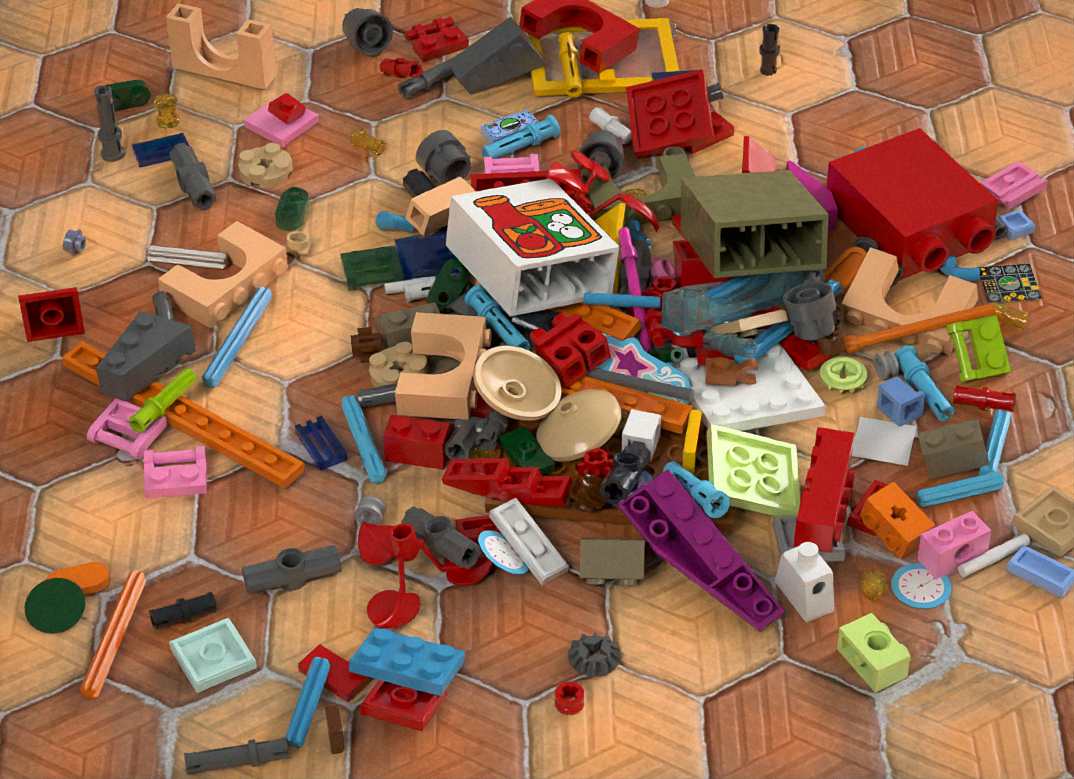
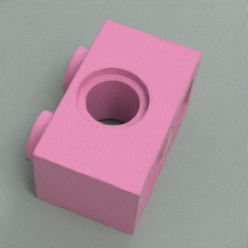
[917,511,991,579]

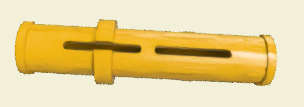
[558,32,583,98]

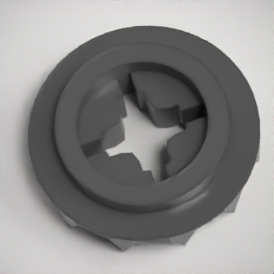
[568,632,621,677]

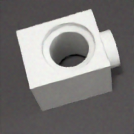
[622,409,661,461]

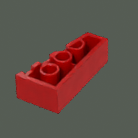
[793,427,855,553]

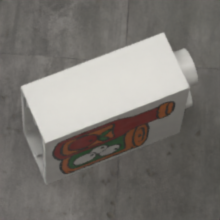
[446,179,619,317]

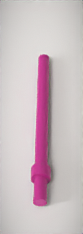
[618,228,652,352]

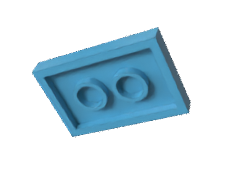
[349,627,465,696]

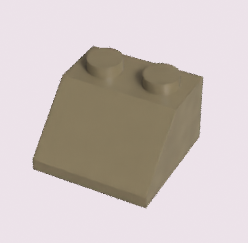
[373,302,440,349]
[918,418,990,480]
[580,537,645,585]

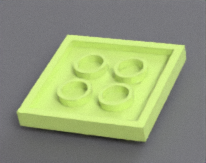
[707,424,801,516]

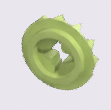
[820,357,867,394]

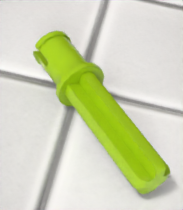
[128,368,198,433]

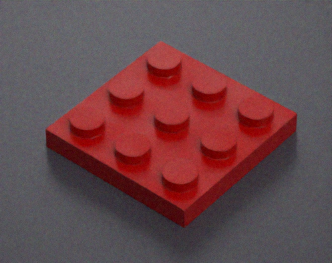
[626,69,715,158]

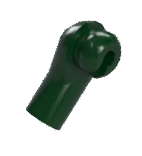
[647,347,684,363]

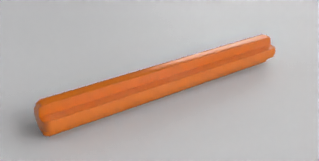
[80,571,146,700]

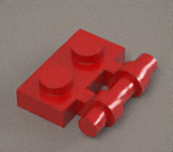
[404,17,469,62]
[644,306,704,348]

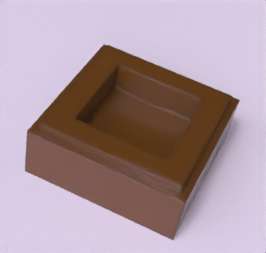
[325,705,345,754]

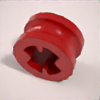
[555,682,584,715]

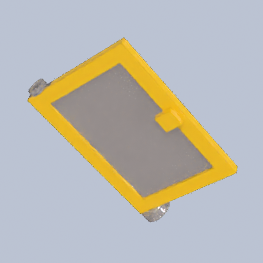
[518,18,680,96]

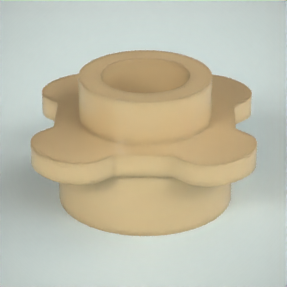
[283,231,314,256]

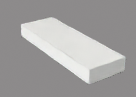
[489,498,569,585]

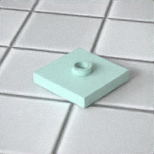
[169,618,257,693]

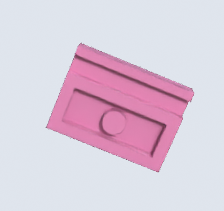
[980,161,1047,211]

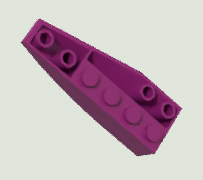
[618,469,785,632]

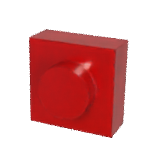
[267,93,306,125]

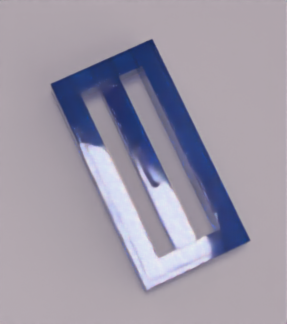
[132,133,189,168]
[294,416,348,470]

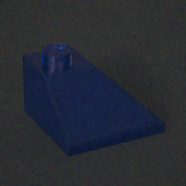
[395,229,460,281]

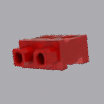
[530,312,611,388]

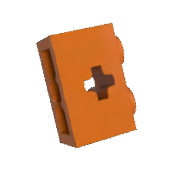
[860,482,936,560]

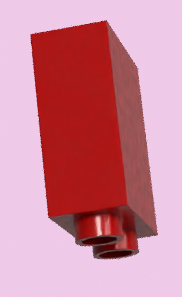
[827,128,998,280]

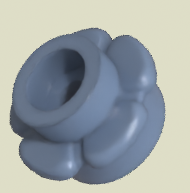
[63,229,86,256]

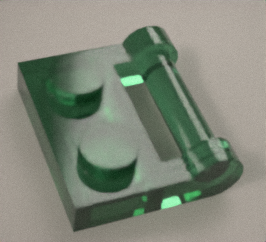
[340,245,404,291]

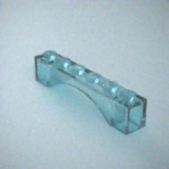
[661,271,805,336]

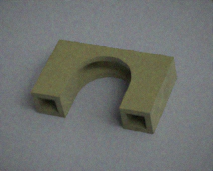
[581,153,696,227]

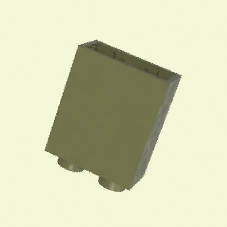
[681,170,828,278]

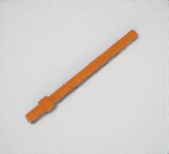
[830,303,996,356]

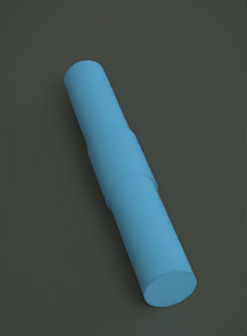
[583,293,660,308]

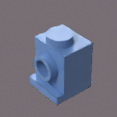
[877,376,925,427]

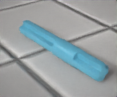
[341,395,387,484]

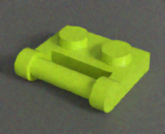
[946,315,1011,383]

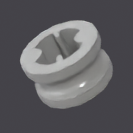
[874,350,899,379]
[355,496,386,525]

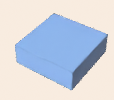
[998,209,1036,240]

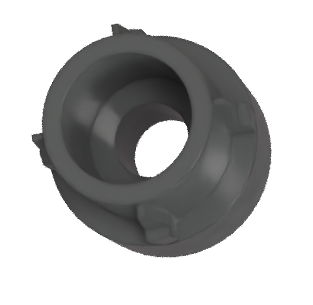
[342,8,393,56]
[416,130,471,184]
[577,130,624,180]
[783,282,837,340]

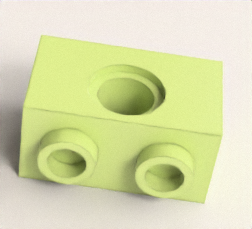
[837,613,910,693]

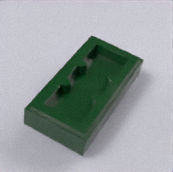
[499,426,555,476]

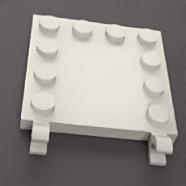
[671,329,826,431]

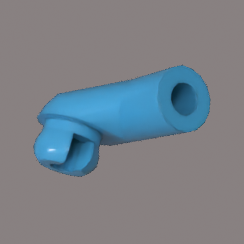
[375,211,414,232]
[627,220,652,246]
[940,255,980,282]

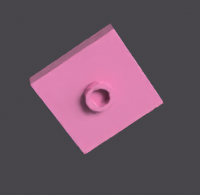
[244,95,319,147]

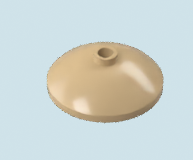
[473,346,561,421]
[536,389,621,462]

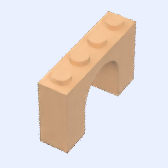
[166,3,276,90]
[405,177,481,285]
[158,221,288,328]
[841,247,978,355]
[395,312,491,420]

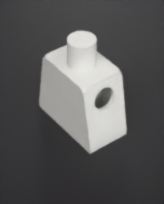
[775,542,834,623]

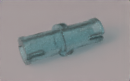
[703,331,757,358]

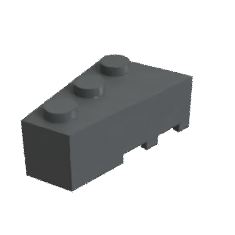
[448,16,546,95]
[96,311,196,401]

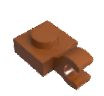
[704,357,758,386]

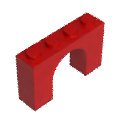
[519,0,640,73]

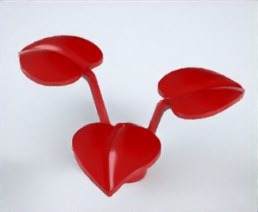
[547,150,659,233]
[358,521,494,629]

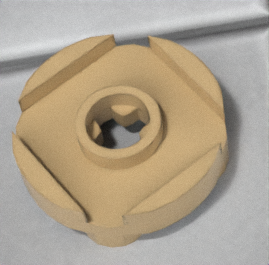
[238,143,293,188]
[369,342,429,387]

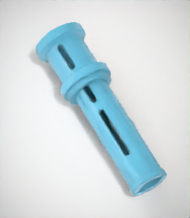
[481,115,561,159]
[464,285,531,350]
[894,345,955,421]
[663,461,730,518]

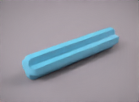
[979,409,1011,475]
[916,471,1005,508]

